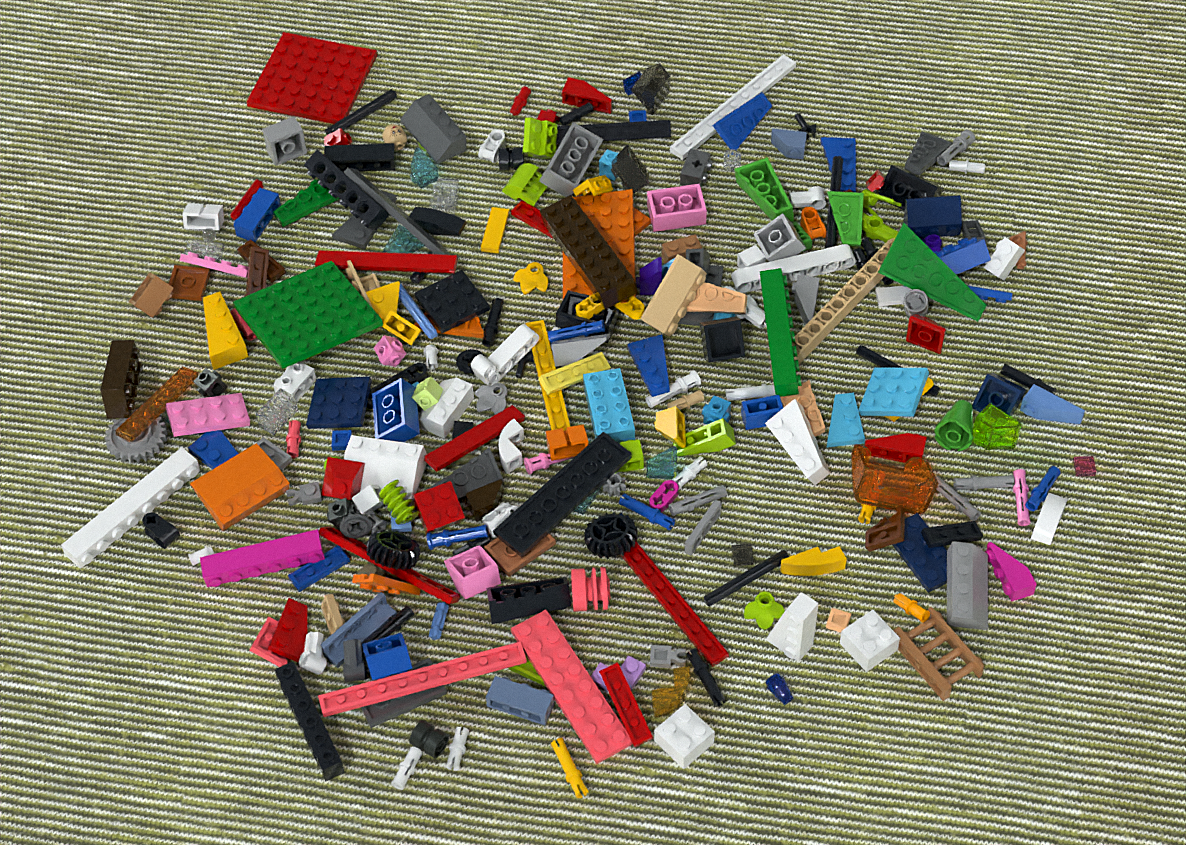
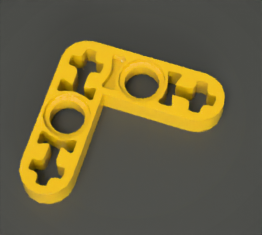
[575,294,645,320]

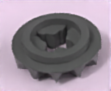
[340,512,372,539]

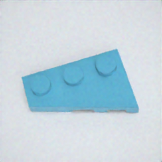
[827,393,865,448]

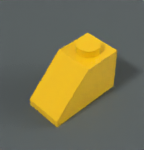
[382,310,422,346]
[654,406,686,448]

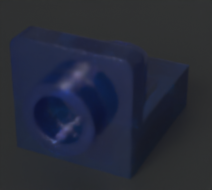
[622,71,651,96]

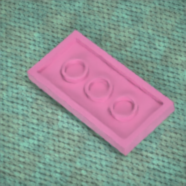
[166,393,250,437]

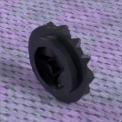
[456,349,485,376]

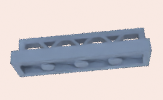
[321,592,397,668]

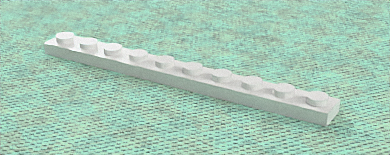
[670,54,796,160]

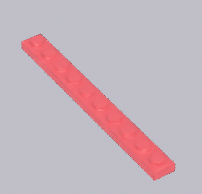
[318,641,527,717]

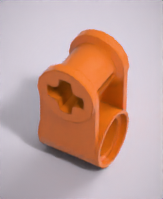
[800,207,826,239]

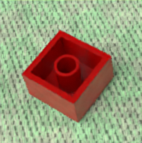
[412,481,465,535]

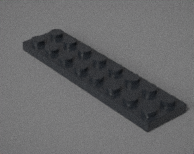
[493,432,632,557]

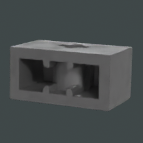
[680,149,713,187]

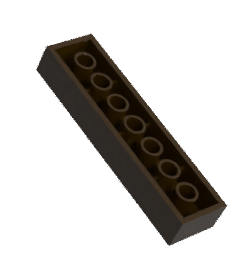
[540,195,638,309]

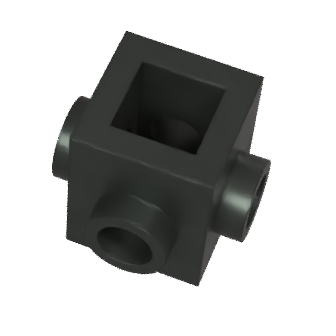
[193,368,228,397]
[327,498,358,531]

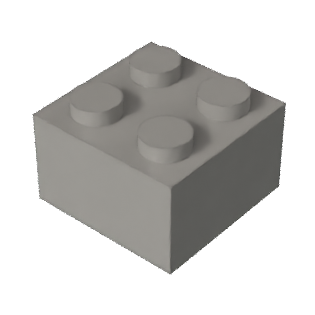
[262,116,307,166]
[753,213,806,262]

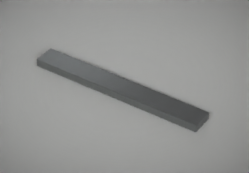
[344,167,452,255]

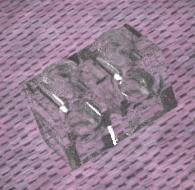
[256,388,298,436]

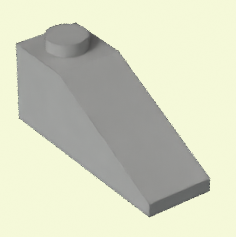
[792,275,820,325]
[551,334,610,367]

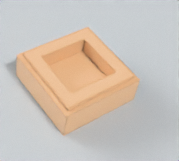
[826,608,852,632]

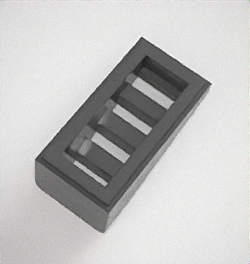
[961,220,987,243]

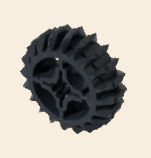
[584,512,638,560]
[366,530,421,570]

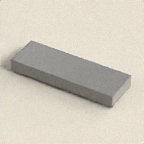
[685,499,722,556]

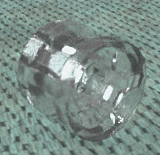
[723,149,741,172]

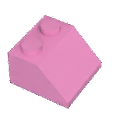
[444,545,501,600]

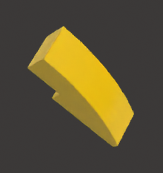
[780,546,847,576]

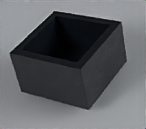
[699,317,745,363]

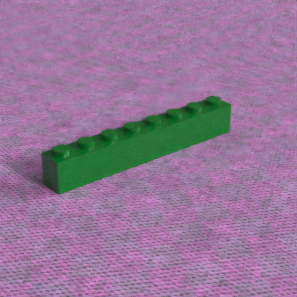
[759,268,802,397]

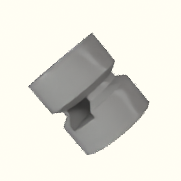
[904,289,928,318]

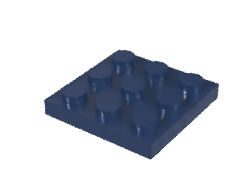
[306,376,372,429]

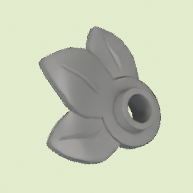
[474,383,508,415]

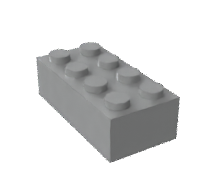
[539,122,603,197]

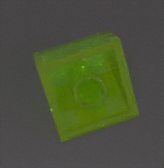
[973,403,1022,450]

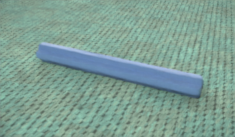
[398,283,438,339]

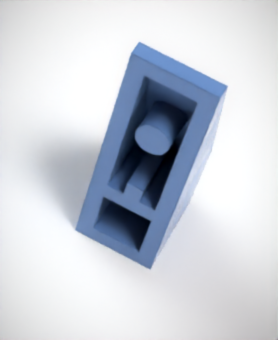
[1020,384,1085,424]

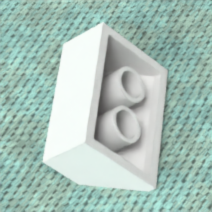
[418,377,474,439]

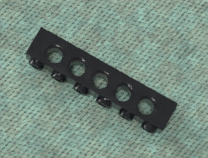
[304,149,390,231]
[274,661,345,782]

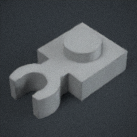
[286,482,322,506]
[650,645,686,668]

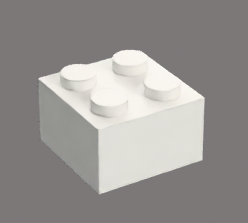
[840,610,900,672]
[654,704,715,769]

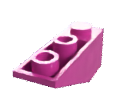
[985,542,1037,602]

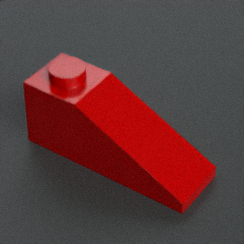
[562,77,612,114]
[863,433,927,466]

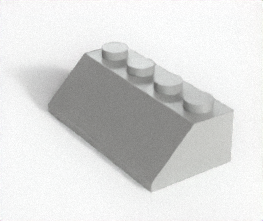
[947,541,988,630]

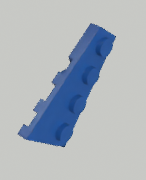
[712,92,772,153]
[627,334,670,397]
[188,430,238,470]

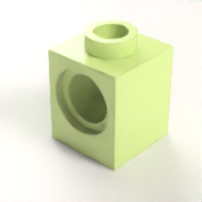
[412,376,443,411]

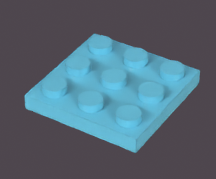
[858,368,929,417]

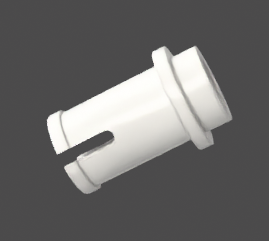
[423,345,438,370]
[188,545,214,566]

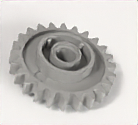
[105,408,168,464]

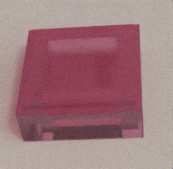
[1073,456,1096,477]

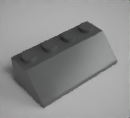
[400,94,467,164]

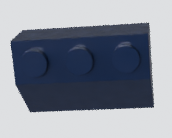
[903,195,962,238]

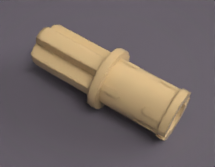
[667,390,705,410]

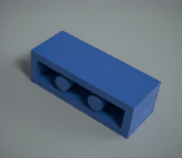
[234,188,281,242]

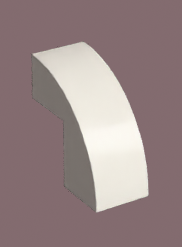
[499,419,524,474]
[1031,493,1068,545]

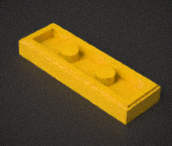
[481,207,509,254]

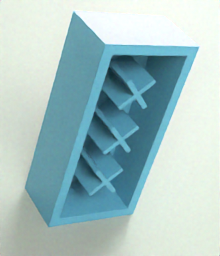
[583,368,635,443]

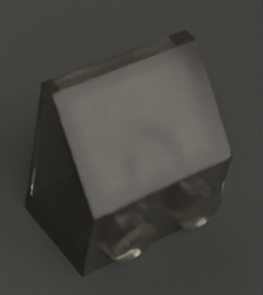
[611,145,650,194]

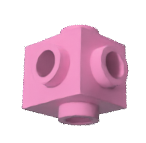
[374,335,406,367]

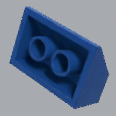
[372,378,420,442]

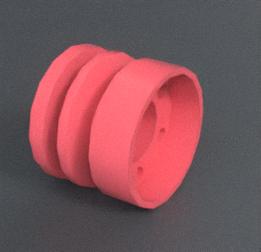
[571,567,610,612]

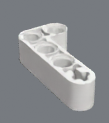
[471,324,539,386]

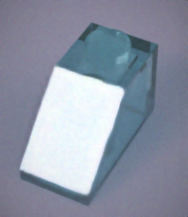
[410,147,439,189]

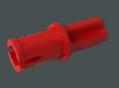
[510,86,531,116]

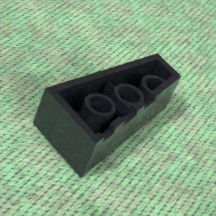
[486,577,571,625]

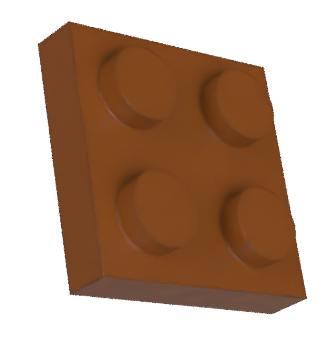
[168,265,211,301]

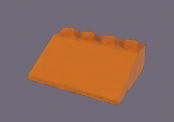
[190,443,290,531]

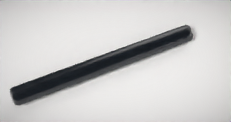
[825,156,843,249]

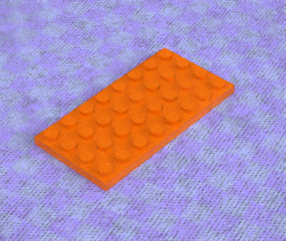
[563,189,636,303]

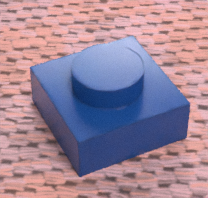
[629,110,647,122]
[331,430,352,451]

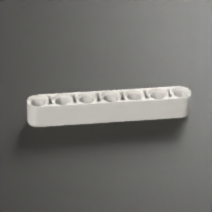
[731,244,856,293]

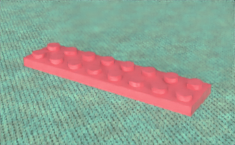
[511,610,632,764]

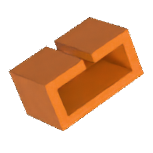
[545,424,588,461]

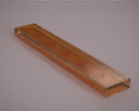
[115,366,198,442]

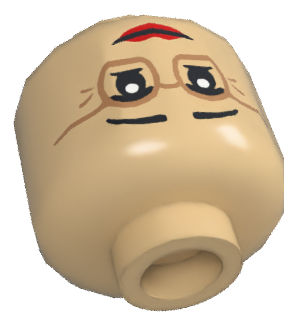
[382,124,407,151]

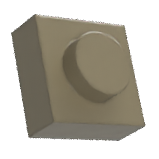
[357,562,386,577]

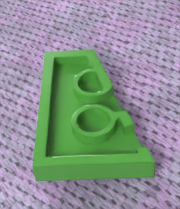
[827,191,864,247]

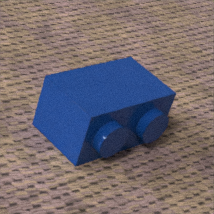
[741,395,783,430]

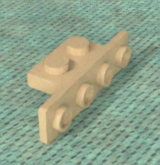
[345,260,381,310]

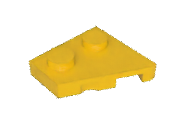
[366,281,400,321]

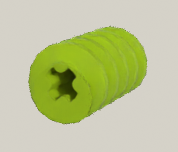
[379,480,419,525]

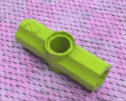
[862,213,898,243]

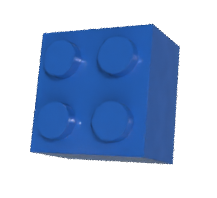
[362,632,412,680]

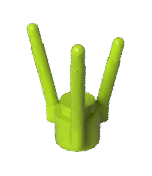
[862,189,901,216]

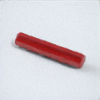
[230,179,263,220]

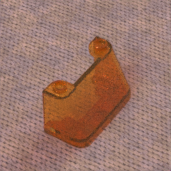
[851,444,939,514]

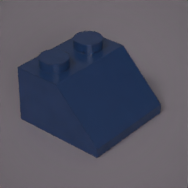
[972,373,1027,425]

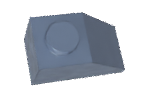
[771,128,807,159]

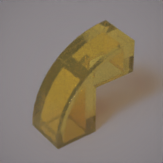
[651,666,690,718]

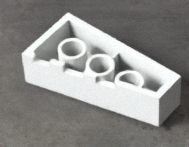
[765,399,830,485]
[766,592,818,662]

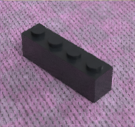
[324,143,396,172]

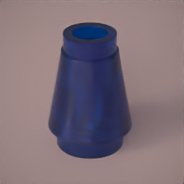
[765,673,794,705]

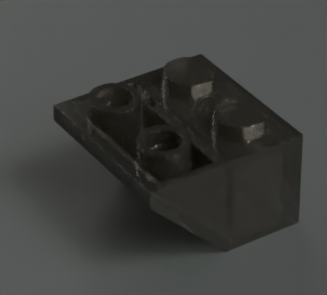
[631,63,670,115]

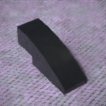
[409,207,467,236]

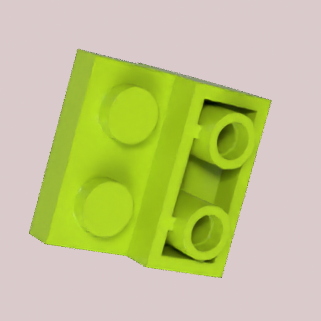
[523,117,558,159]
[502,163,548,207]

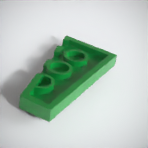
[274,179,340,227]

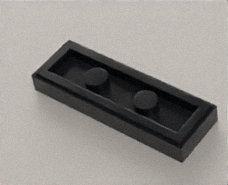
[921,521,983,548]

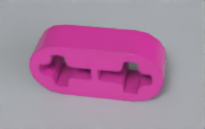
[649,480,678,513]

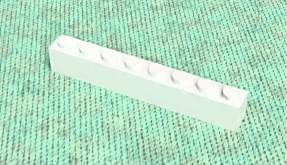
[61,447,200,569]

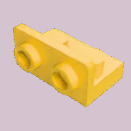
[573,175,614,196]

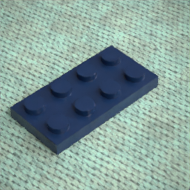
[893,513,947,593]

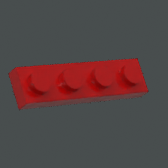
[599,662,654,748]

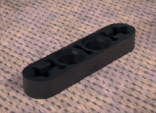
[367,363,428,409]

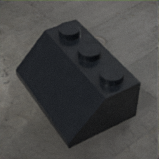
[878,165,944,211]
[555,290,619,343]

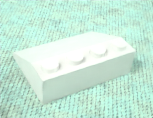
[344,435,427,506]

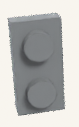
[257,437,292,471]

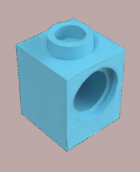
[599,149,623,181]

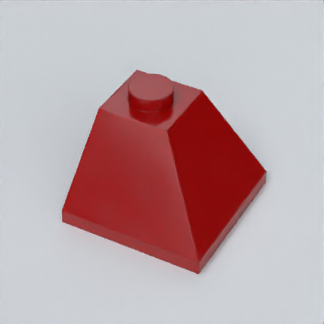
[906,314,946,354]
[321,457,365,501]

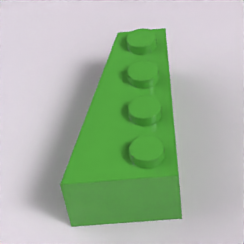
[734,157,794,222]

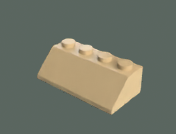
[640,254,707,337]

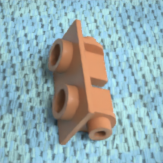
[1009,231,1028,269]

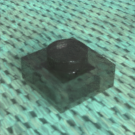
[731,544,754,566]

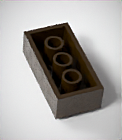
[100,340,143,419]

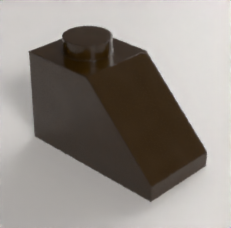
[465,479,504,522]

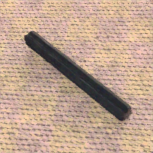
[325,89,397,135]
[856,345,940,396]
[703,550,789,607]

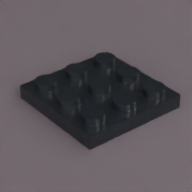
[414,270,490,333]

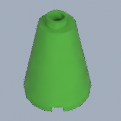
[934,400,973,451]

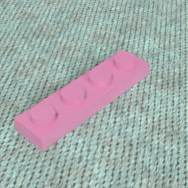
[179,252,248,278]

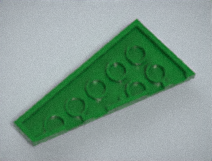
[878,222,987,322]

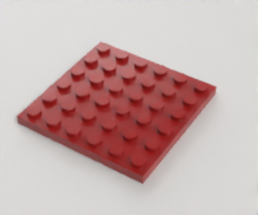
[247,32,377,124]

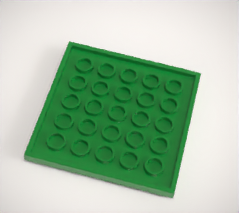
[233,261,383,369]

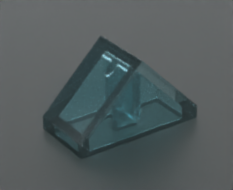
[646,446,677,479]

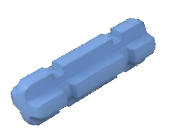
[429,602,449,640]

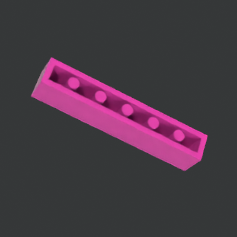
[200,529,325,588]

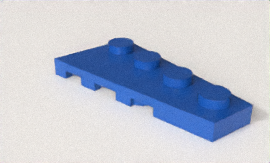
[820,137,856,193]

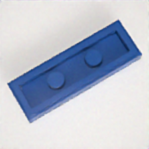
[288,545,350,592]

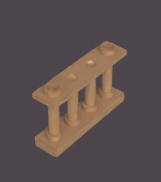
[893,606,984,701]

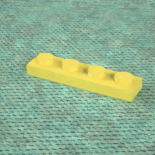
[539,352,611,395]

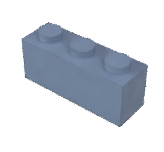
[486,676,554,725]

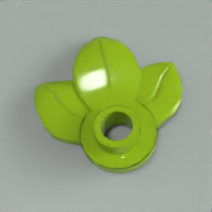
[744,592,785,630]

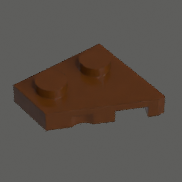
[865,506,905,552]

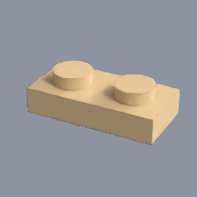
[321,594,345,635]

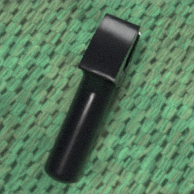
[795,113,816,140]
[515,350,534,379]

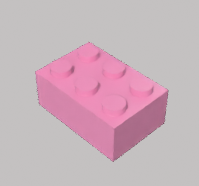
[647,184,707,232]

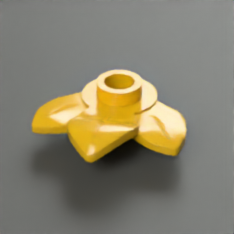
[513,262,548,295]

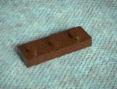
[237,239,286,283]
[245,247,269,296]

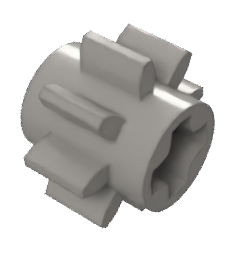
[603,472,626,497]

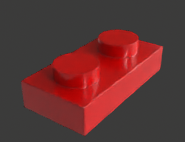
[866,169,884,192]

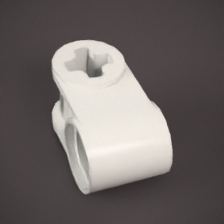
[478,129,506,163]
[482,503,519,538]

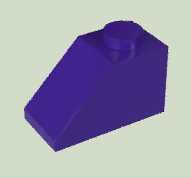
[636,257,662,295]

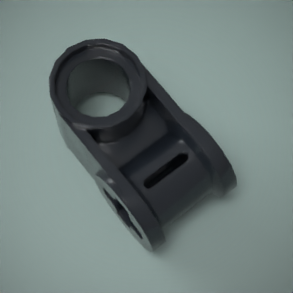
[142,512,180,549]

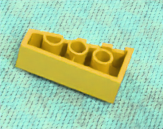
[203,291,248,370]

